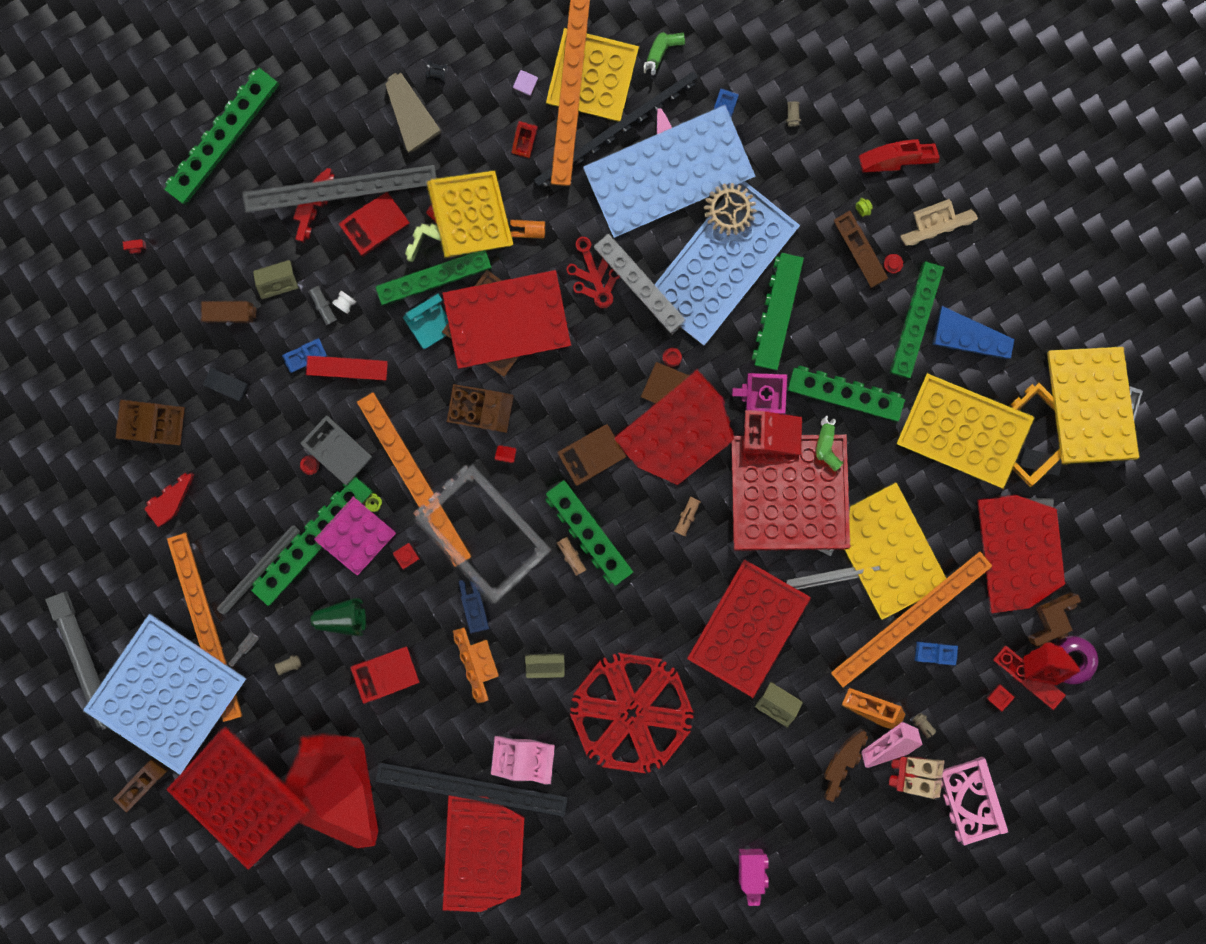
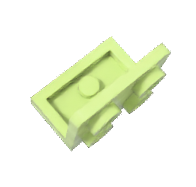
[405,224,442,263]

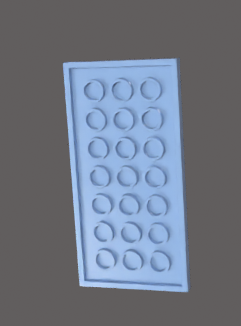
[583,105,755,237]
[655,181,800,345]

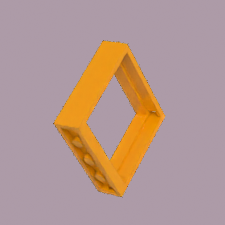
[1011,383,1061,487]

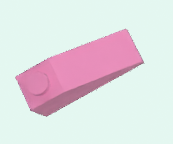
[861,722,922,768]

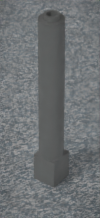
[45,591,109,730]

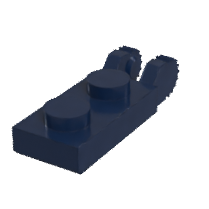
[459,577,489,634]

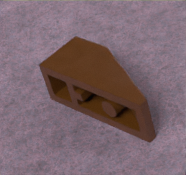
[113,758,168,813]

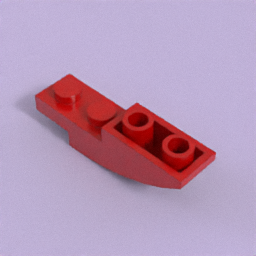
[859,139,940,172]
[293,168,335,243]
[994,645,1066,710]

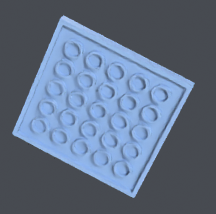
[84,614,246,774]

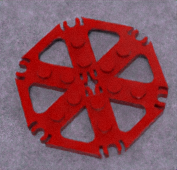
[570,653,693,773]

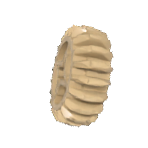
[704,183,756,236]

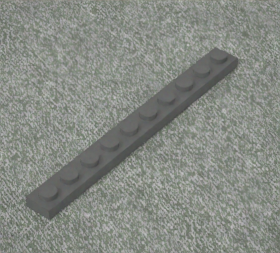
[243,165,436,212]

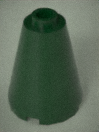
[311,598,366,636]

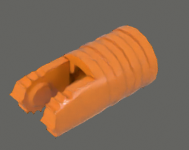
[510,220,545,239]

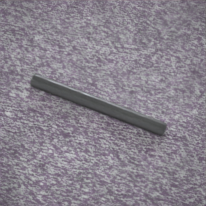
[217,525,300,615]

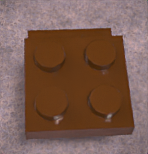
[116,400,185,445]
[1027,592,1081,647]

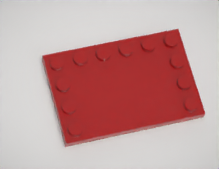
[443,270,571,369]
[687,559,811,698]

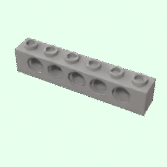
[594,234,686,334]

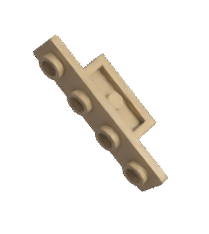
[901,199,978,246]

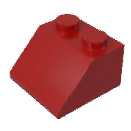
[1024,643,1080,685]

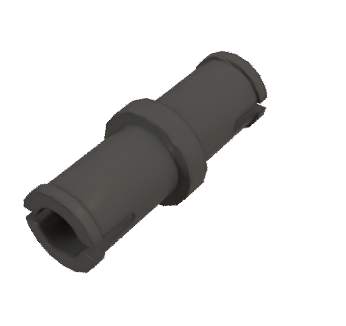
[308,286,337,325]

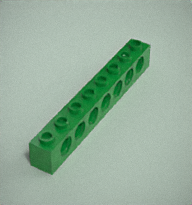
[164,68,280,205]
[251,476,373,606]

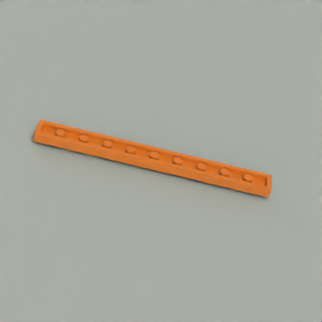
[551,0,590,186]
[357,392,471,566]
[167,533,242,722]
[831,552,992,687]

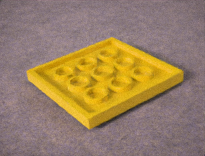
[546,28,639,122]
[427,171,513,257]

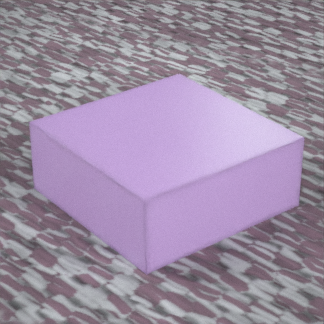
[513,70,538,96]

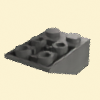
[300,415,372,486]

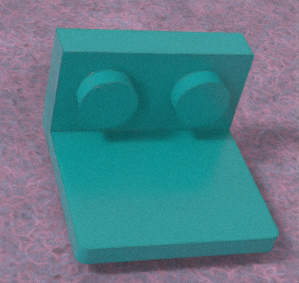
[403,294,448,349]

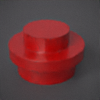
[884,254,903,273]
[663,348,682,367]
[300,455,320,475]

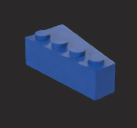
[932,306,1014,359]

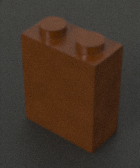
[201,301,257,323]

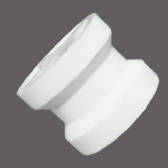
[332,291,357,314]

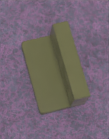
[253,260,298,299]
[525,654,565,678]
[755,682,802,727]

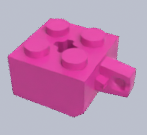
[732,373,787,414]
[739,849,768,906]

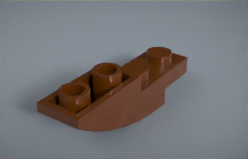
[834,211,888,288]
[824,729,868,802]

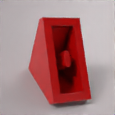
[511,121,538,158]

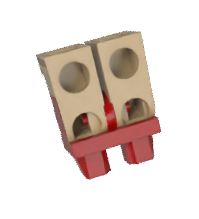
[889,756,944,798]

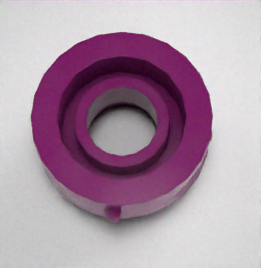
[1054,636,1098,684]

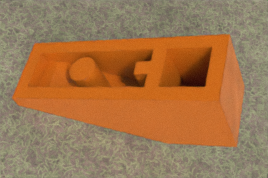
[842,688,905,729]

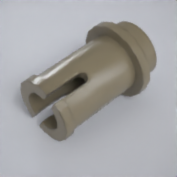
[786,101,801,126]
[275,655,301,675]
[913,713,936,738]

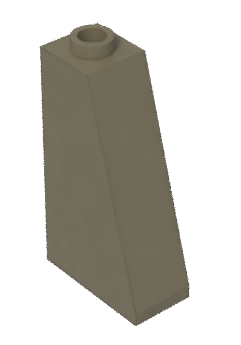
[385,73,441,154]

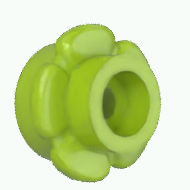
[855,198,873,217]
[363,494,382,512]

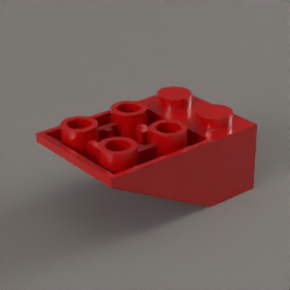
[339,192,410,257]
[743,410,802,455]
[351,646,419,704]

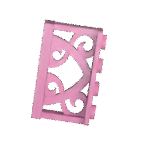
[938,757,1008,846]

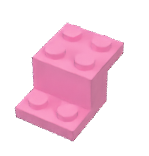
[491,736,555,784]

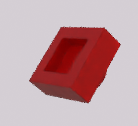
[123,239,146,254]
[393,543,420,569]
[987,684,1015,711]

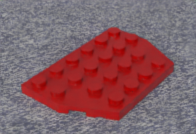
[614,370,734,485]
[977,494,1065,613]
[443,795,524,912]

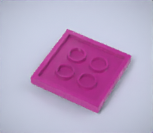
[315,496,396,576]

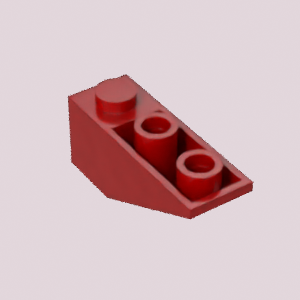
[144,473,194,527]

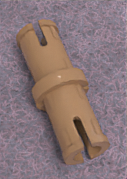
[674,497,701,536]
[557,537,586,576]

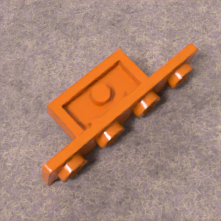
[453,628,499,703]

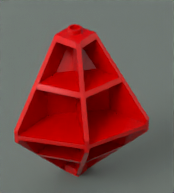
[284,735,378,848]

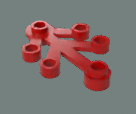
[566,237,620,308]

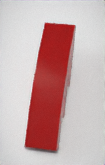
[306,356,387,380]

